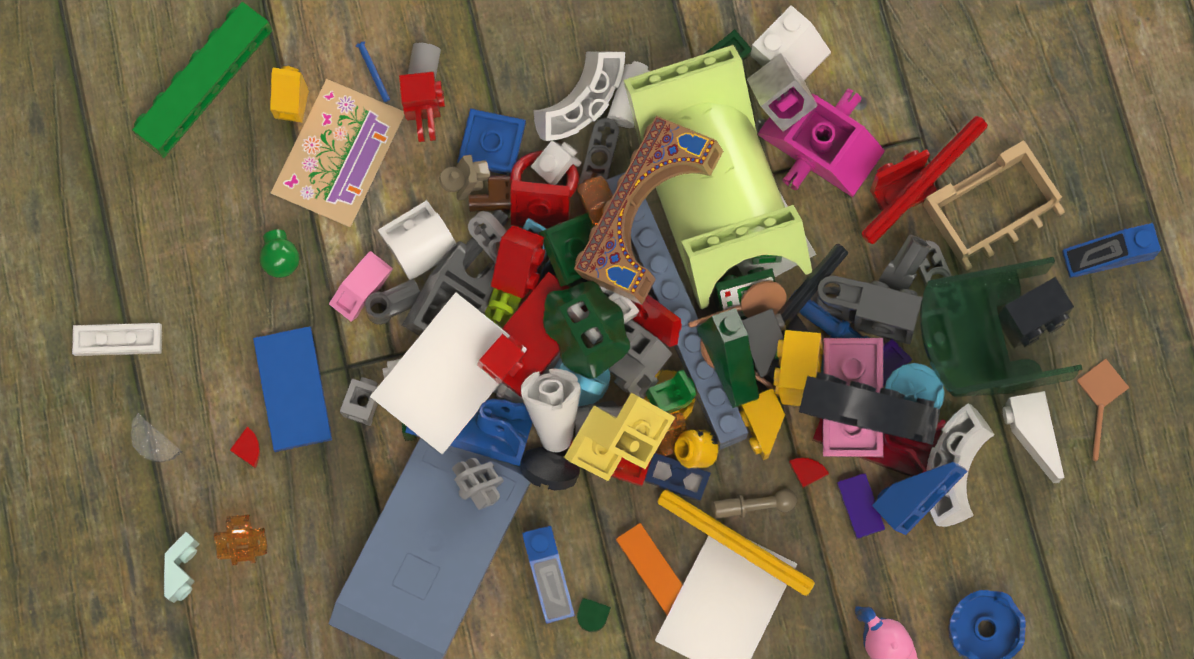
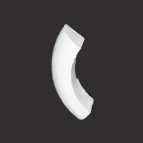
[534,52,625,141]
[926,403,995,527]

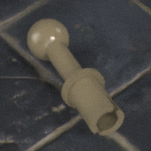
[711,489,797,519]

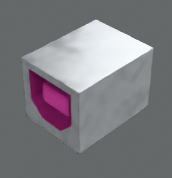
[747,53,818,132]

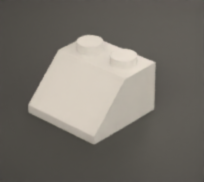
[751,5,831,80]

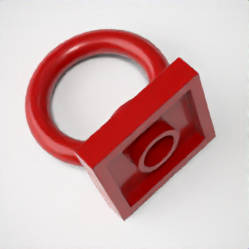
[510,150,579,229]

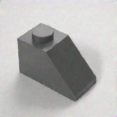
[742,309,787,378]

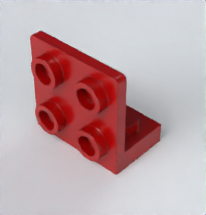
[870,149,937,212]

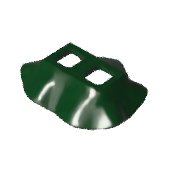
[543,281,631,379]

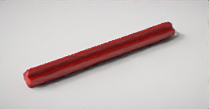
[861,116,988,244]

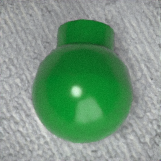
[259,230,300,278]

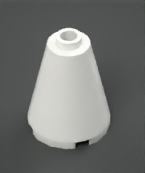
[521,368,581,452]

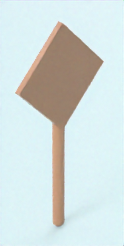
[1077,359,1129,461]

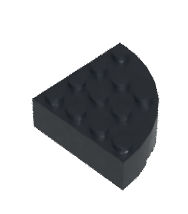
[799,372,941,445]

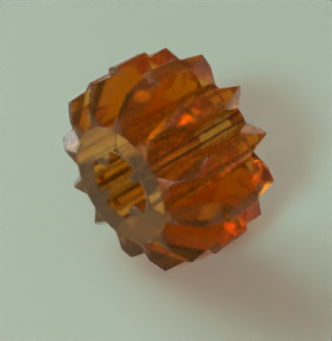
[578,176,613,226]

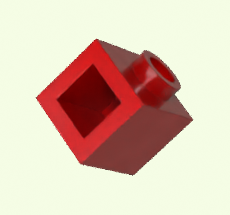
[477,334,525,384]

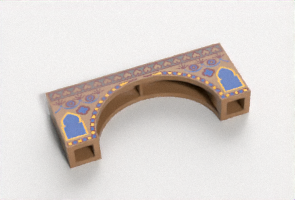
[574,116,724,305]

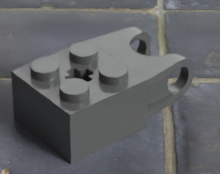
[402,241,495,336]
[817,276,923,345]

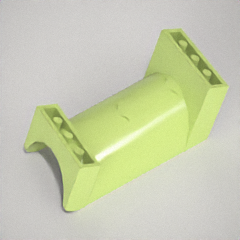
[623,45,812,309]

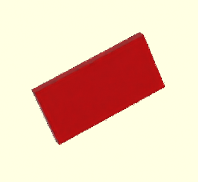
[501,272,588,398]

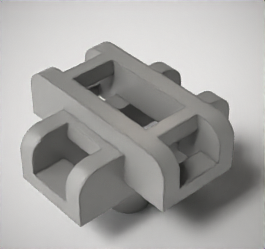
[452,458,504,510]

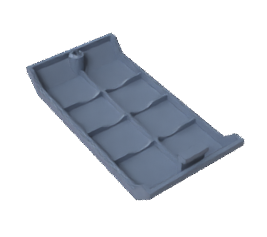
[329,437,531,659]

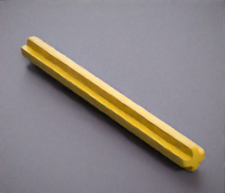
[658,489,815,596]

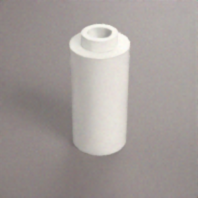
[607,61,650,128]

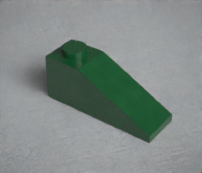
[697,308,759,408]

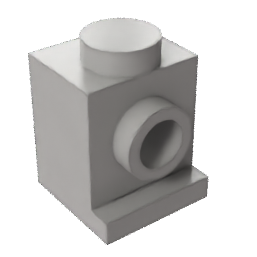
[608,354,658,399]
[340,377,378,426]

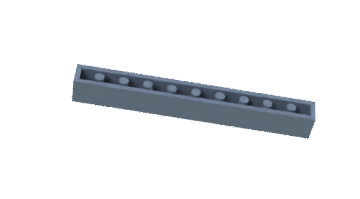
[606,172,748,450]

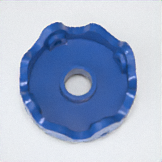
[948,590,1026,659]

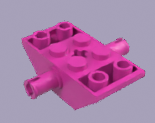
[758,89,885,198]

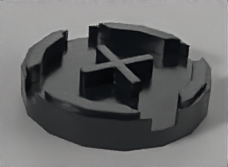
[521,447,580,491]

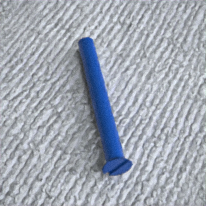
[355,41,390,102]

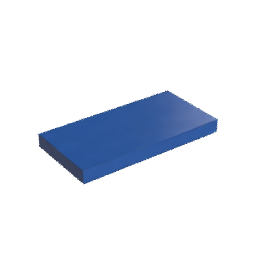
[253,326,333,452]

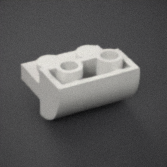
[378,200,456,280]

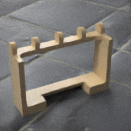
[923,140,1065,271]

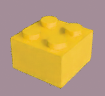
[774,330,823,406]

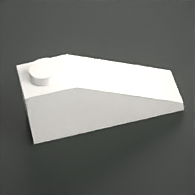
[1003,391,1064,483]

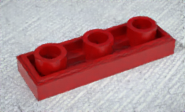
[631,295,682,347]

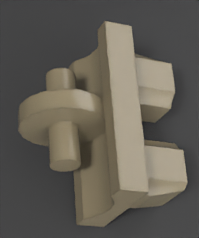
[439,155,490,200]

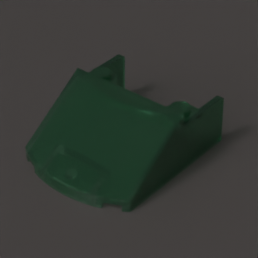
[920,257,1083,397]

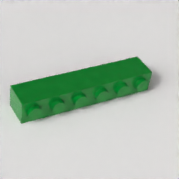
[132,2,272,159]

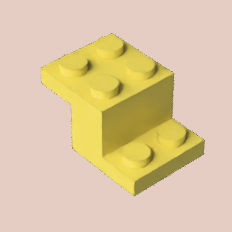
[564,393,675,481]

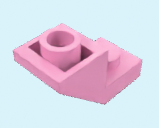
[329,251,393,322]

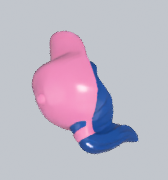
[855,606,918,659]

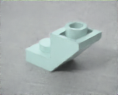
[164,532,199,603]

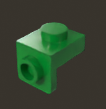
[645,370,696,414]

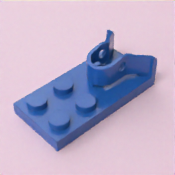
[406,399,533,466]

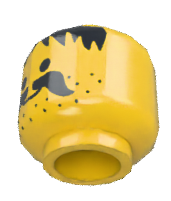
[674,430,719,468]

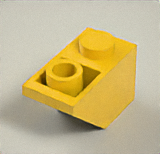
[270,66,309,123]
[739,388,785,460]

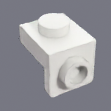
[531,140,582,185]

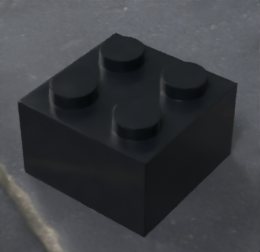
[996,277,1074,348]

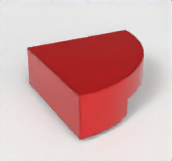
[230,427,260,468]
[789,458,829,489]

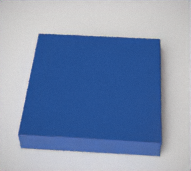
[457,109,526,175]

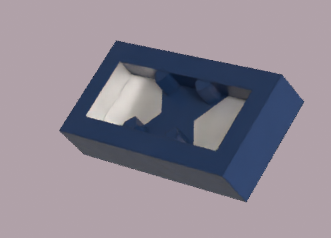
[645,453,711,502]

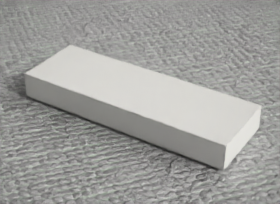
[72,323,162,356]

